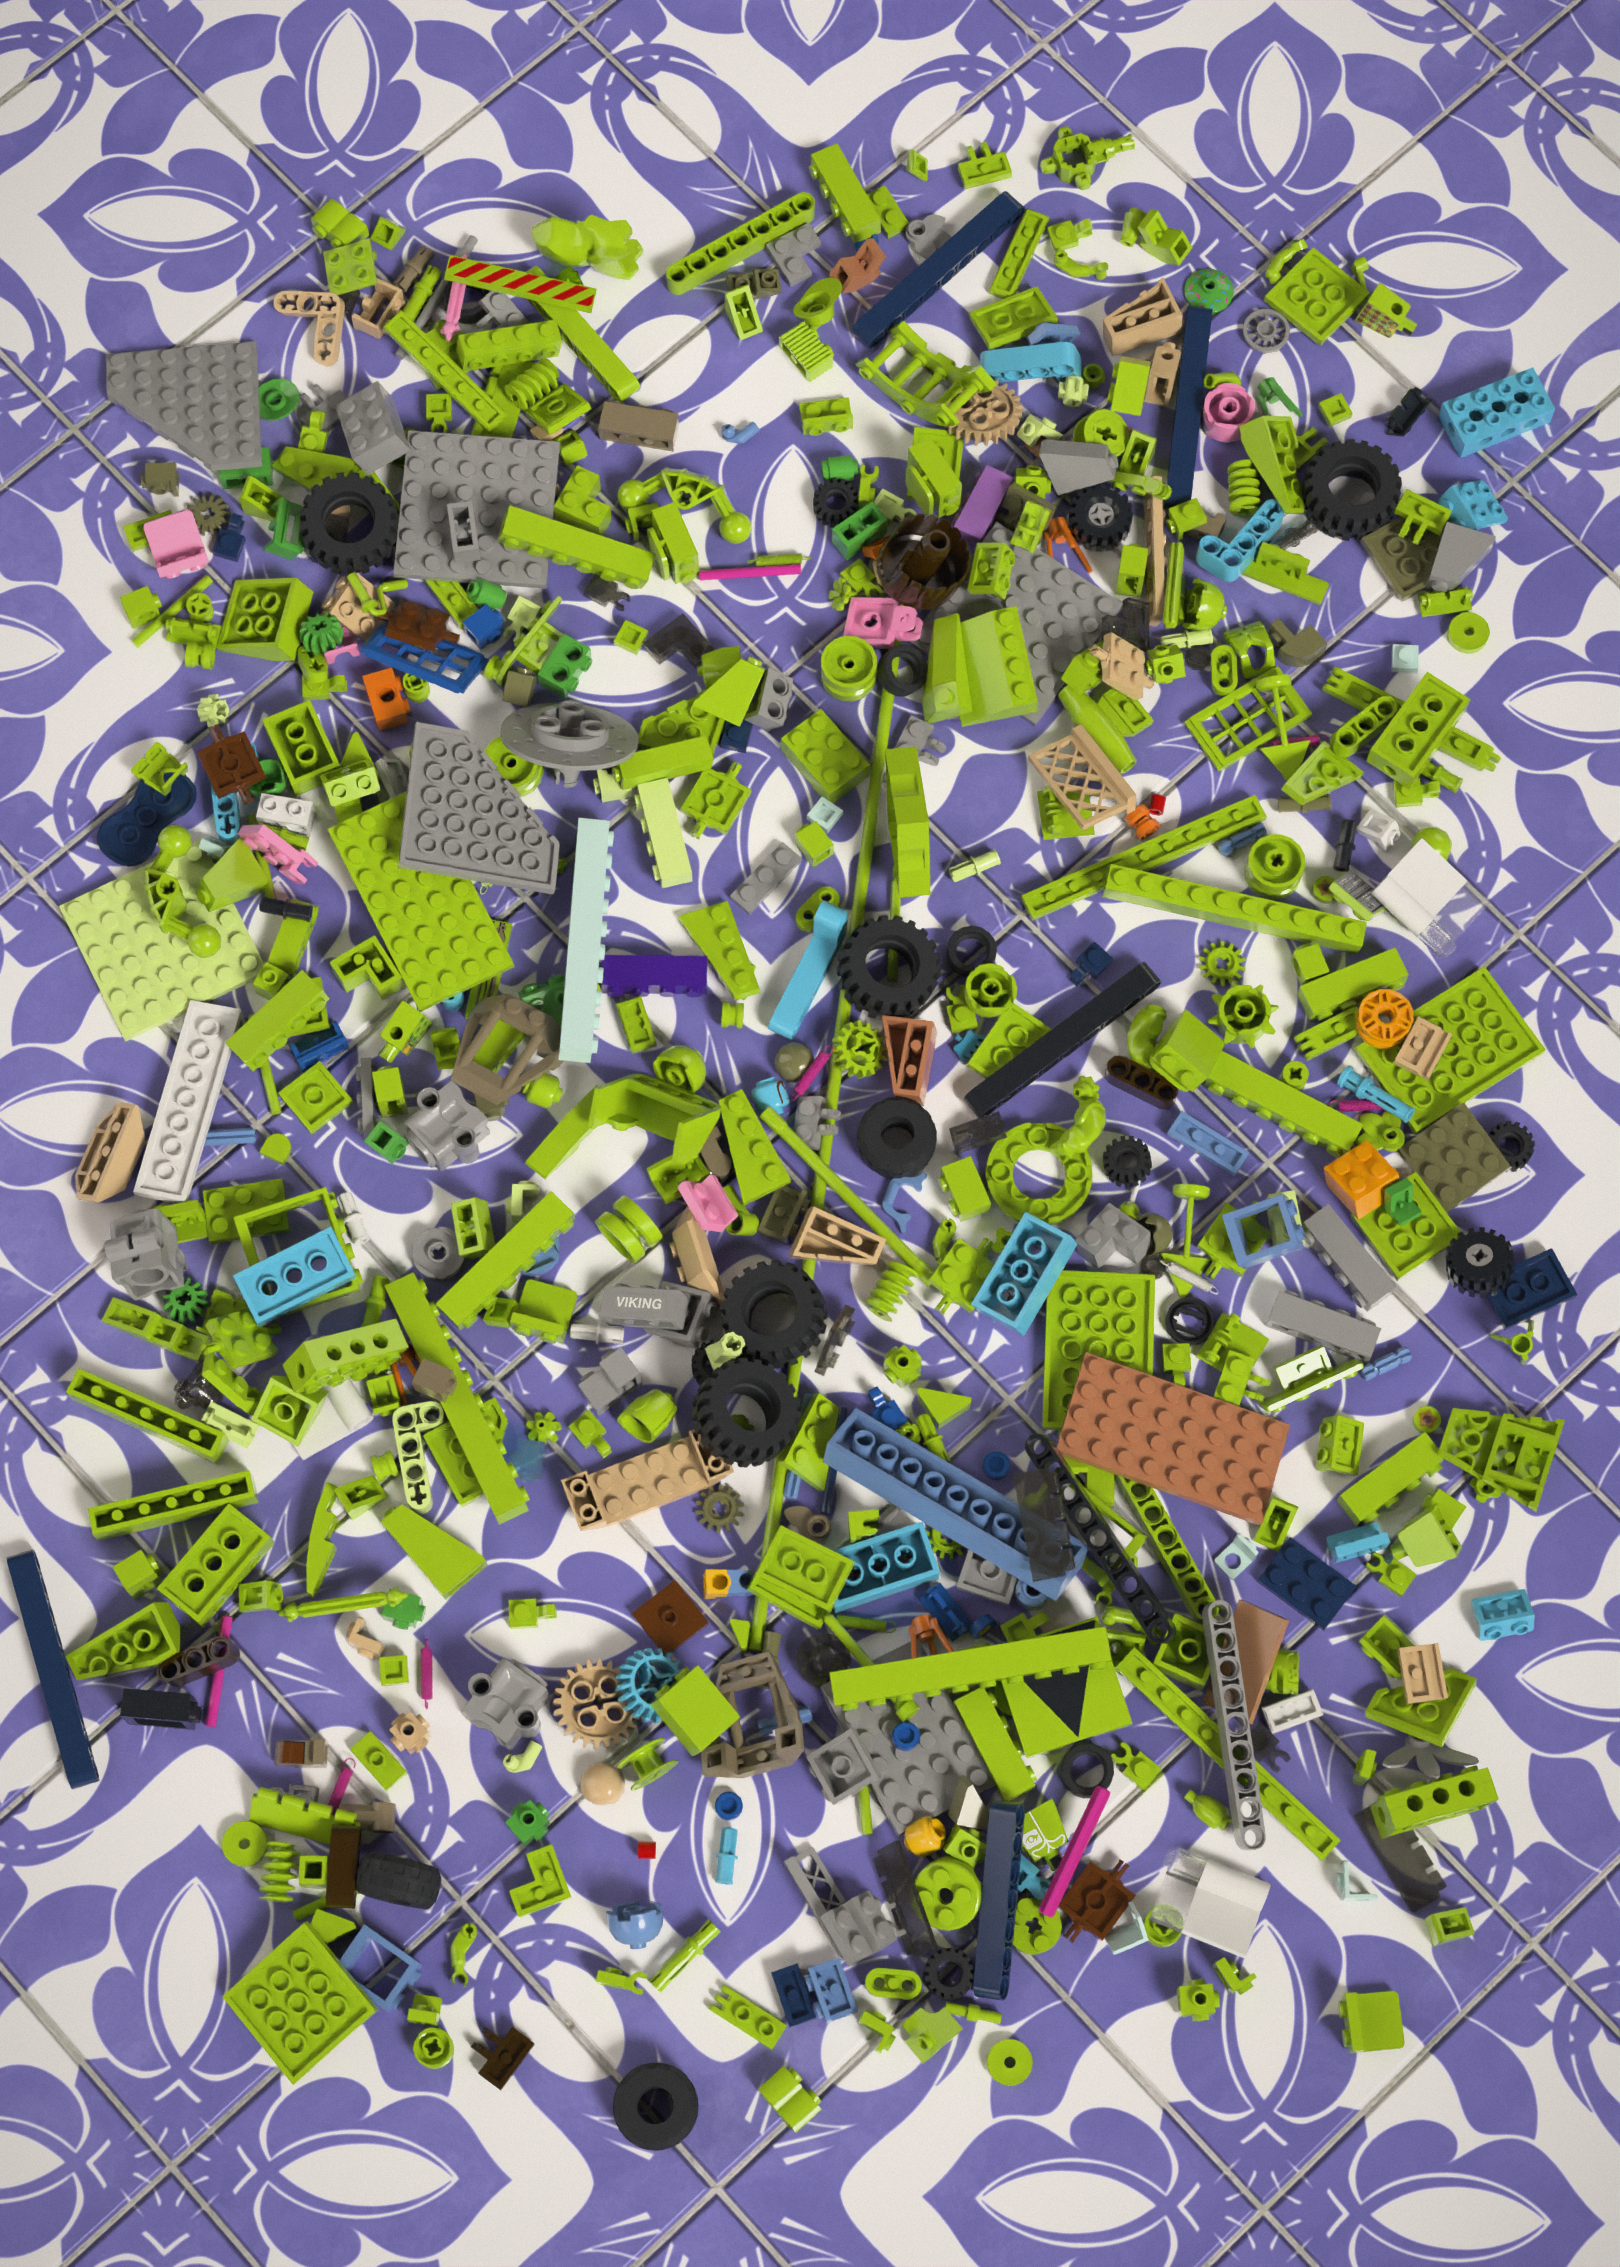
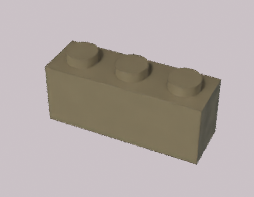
[598,401,679,452]

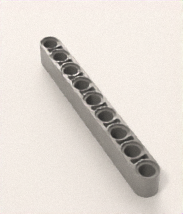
[1202,1600,1266,1851]

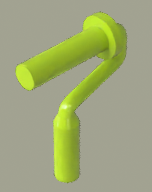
[347,572,408,616]

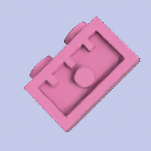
[677,1175,738,1232]

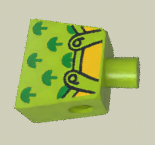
[378,1000,433,1064]

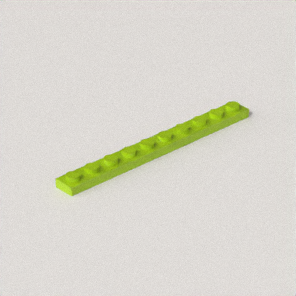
[1021,795,1267,921]
[1115,1647,1341,1861]

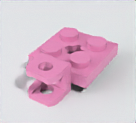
[843,597,923,649]
[238,824,318,885]

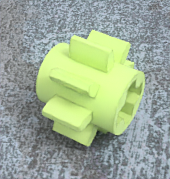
[1058,376,1089,407]
[197,694,229,727]

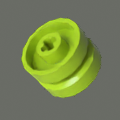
[821,636,877,702]
[484,736,544,797]
[1245,834,1305,900]
[595,1195,663,1264]

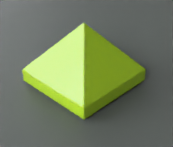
[905,149,928,182]

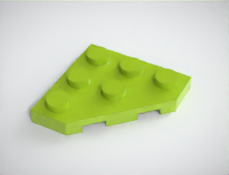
[638,688,726,756]
[423,1397,508,1508]
[1365,1668,1477,1747]

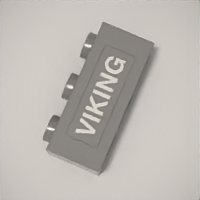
[599,1283,689,1330]

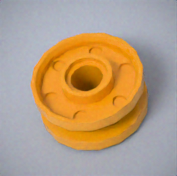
[1356,989,1414,1049]

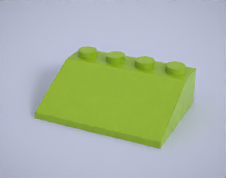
[959,606,1038,727]

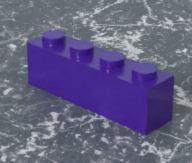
[601,955,708,997]

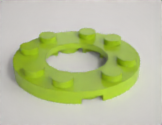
[986,1122,1092,1225]

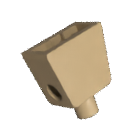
[1144,342,1181,407]

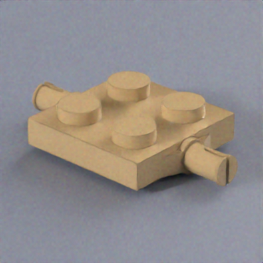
[1090,632,1155,701]

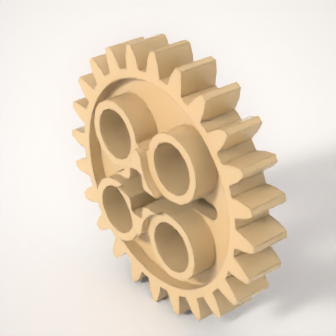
[943,380,1022,446]
[552,1659,641,1750]

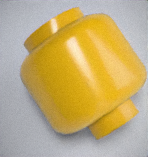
[904,1816,946,1858]

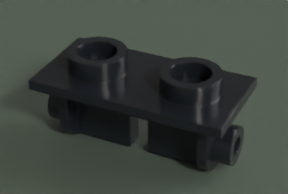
[1385,387,1432,437]

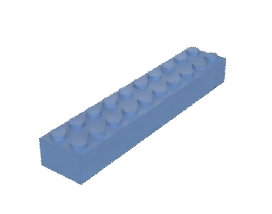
[823,1408,1089,1601]

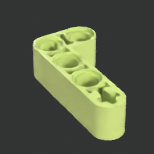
[392,1401,446,1514]

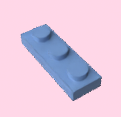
[1167,1111,1250,1177]

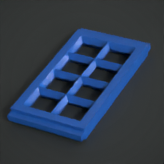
[360,621,489,694]

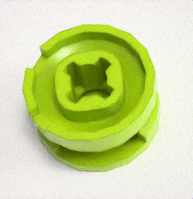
[1143,1905,1183,1948]
[413,2027,455,2069]

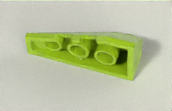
[922,613,973,724]

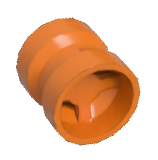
[1124,804,1160,841]

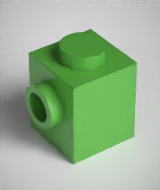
[364,1121,409,1165]
[382,1589,426,1630]

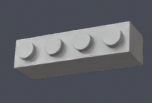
[1302,1204,1396,1312]
[1266,1290,1381,1364]

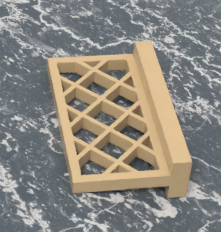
[1028,724,1137,830]

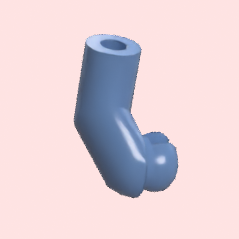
[721,421,760,444]

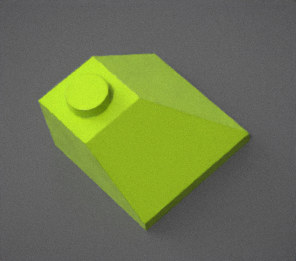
[251,1375,330,1447]

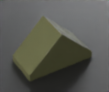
[948,1775,989,1830]

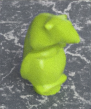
[1127,1005,1167,1074]
[1049,1098,1106,1158]

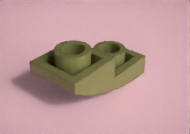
[726,269,782,300]

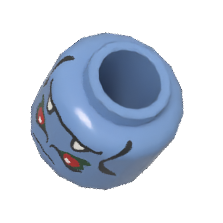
[1015,1580,1050,1611]

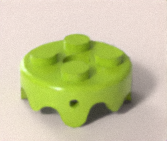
[912,1856,983,1931]

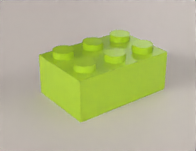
[262,700,341,797]
[781,709,870,803]

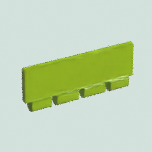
[471,361,535,438]
[249,1786,361,1845]

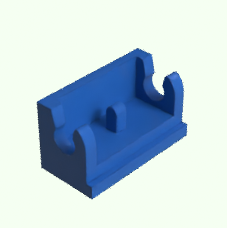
[289,1020,349,1072]

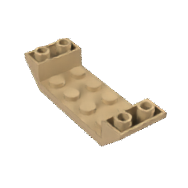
[561,1429,734,1532]

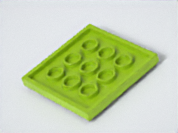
[222,1921,379,2085]

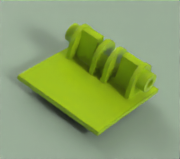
[323,238,378,295]
[1037,785,1095,840]
[1196,1312,1270,1372]

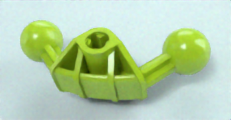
[617,467,752,544]
[143,825,221,958]

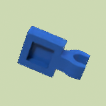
[867,1386,908,1431]

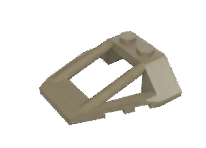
[451,994,564,1105]
[701,1651,804,1778]

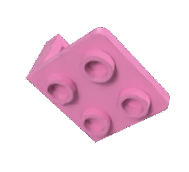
[143,509,209,579]

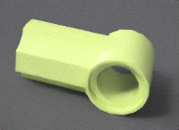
[705,1332,745,1371]

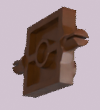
[374,599,460,652]
[197,724,266,805]
[1058,1859,1136,1943]

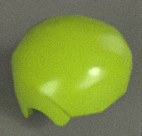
[1412,826,1452,861]

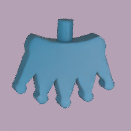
[953,1030,986,1064]

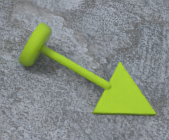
[1255,674,1310,781]
[1160,1184,1211,1299]

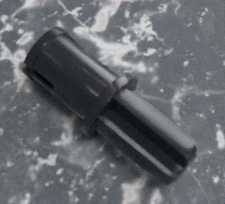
[1333,819,1357,872]
[259,897,313,922]

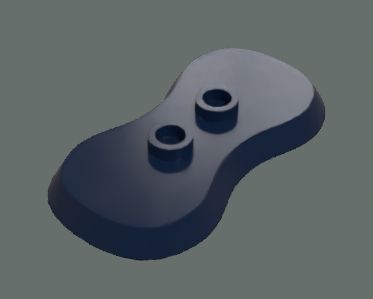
[97,773,197,867]

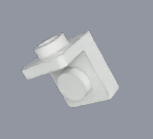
[1357,809,1401,853]

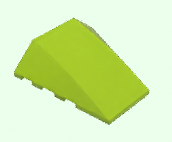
[1437,1408,1565,1511]

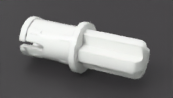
[337,1192,370,1245]
[570,1323,624,1345]

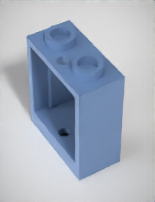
[1222,1194,1306,1269]
[339,1924,422,2013]

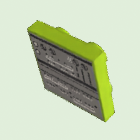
[1328,870,1386,922]

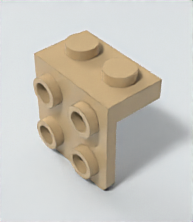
[320,573,395,643]

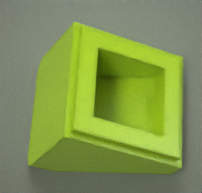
[370,216,406,251]
[552,430,588,465]
[729,1619,751,1653]

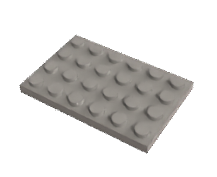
[820,1639,997,1837]

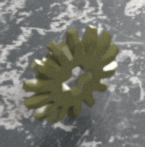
[187,494,231,536]
[695,1484,744,1533]

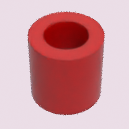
[1148,794,1166,816]
[638,1841,656,1859]

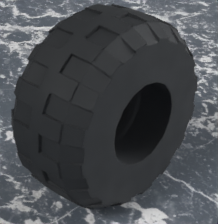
[857,1097,937,1178]
[355,1852,442,1909]
[613,2062,699,2151]

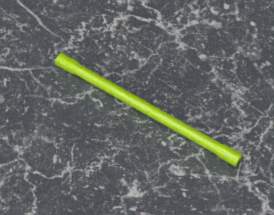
[760,1106,934,1287]

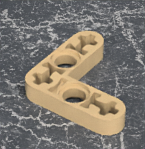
[273,291,345,367]

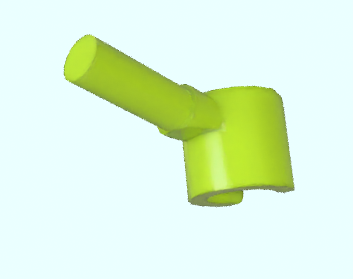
[1351,257,1369,289]

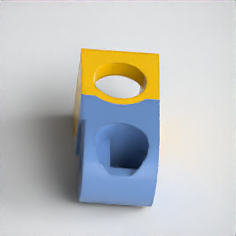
[703,1569,755,1599]

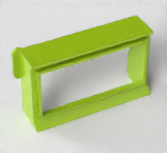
[1021,1467,1147,1588]

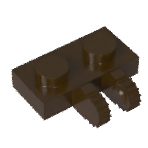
[470,2026,535,2091]

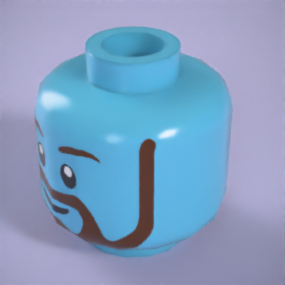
[751,1077,790,1114]

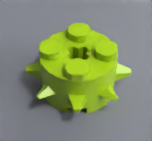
[1208,980,1279,1048]

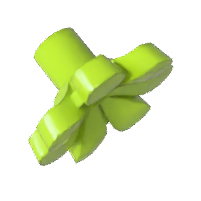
[828,577,857,611]
[526,1412,562,1447]

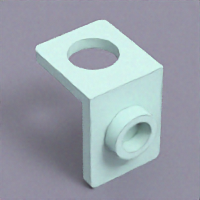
[1214,1533,1258,1580]
[1336,1860,1378,1902]
[1105,1901,1148,1955]

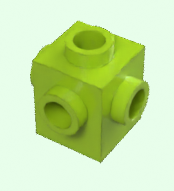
[1015,466,1051,499]
[1144,644,1186,684]
[883,1344,922,1389]
[943,1824,987,1869]
[1176,1979,1220,2022]

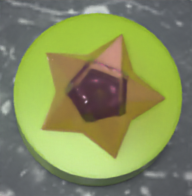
[1312,876,1335,903]
[1413,1406,1441,1435]

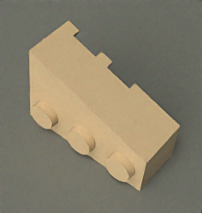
[1103,278,1182,356]
[787,1206,886,1266]

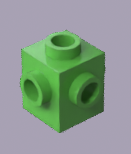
[505,1800,550,1846]

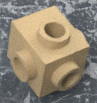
[389,1711,431,1755]

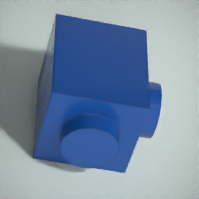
[462,604,504,651]

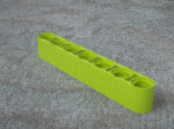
[666,192,815,295]
[526,265,641,402]
[1114,1474,1219,1625]

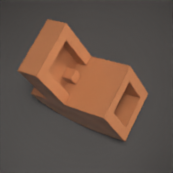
[829,238,886,294]

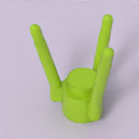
[1490,1320,1535,1365]

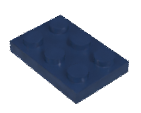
[1486,1248,1578,1331]
[1257,1537,1357,1631]

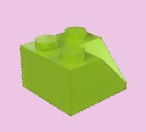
[1153,1613,1225,1691]

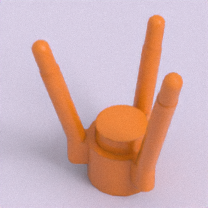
[1044,517,1092,573]
[391,1338,421,1406]
[908,1614,954,1659]

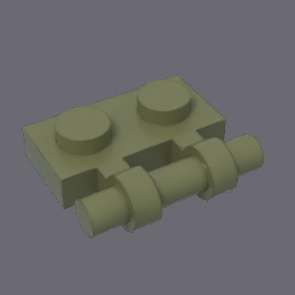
[995,482,1057,545]

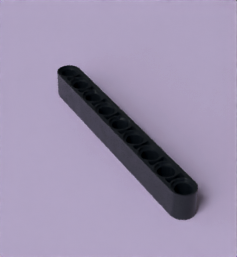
[963,962,1162,1120]
[1025,1434,1177,1644]

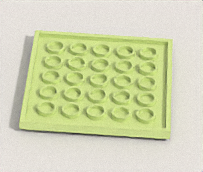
[59,839,264,1042]

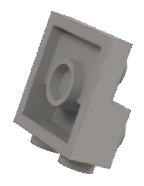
[643,1281,718,1349]
[956,1550,1017,1606]
[806,1728,882,1805]
[820,1890,897,1967]

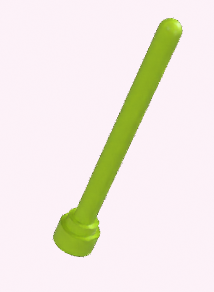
[824,1614,920,1722]

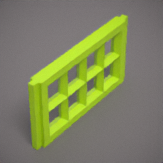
[1184,666,1312,772]

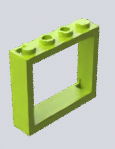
[233,1187,364,1320]

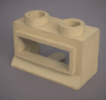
[352,278,405,340]

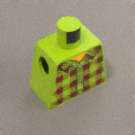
[1355,282,1417,338]

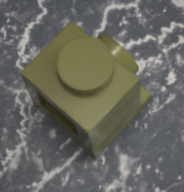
[141,462,179,497]

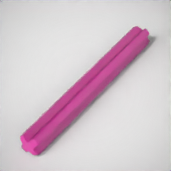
[1038,1786,1111,1918]

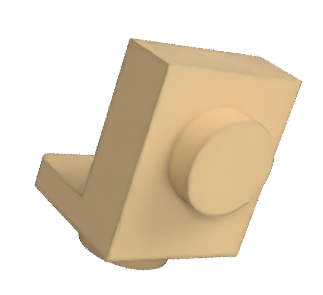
[346,1617,385,1660]

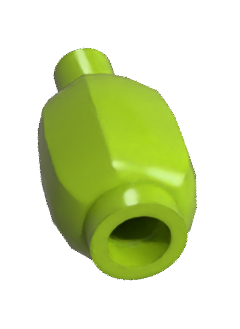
[1184,1789,1232,1831]

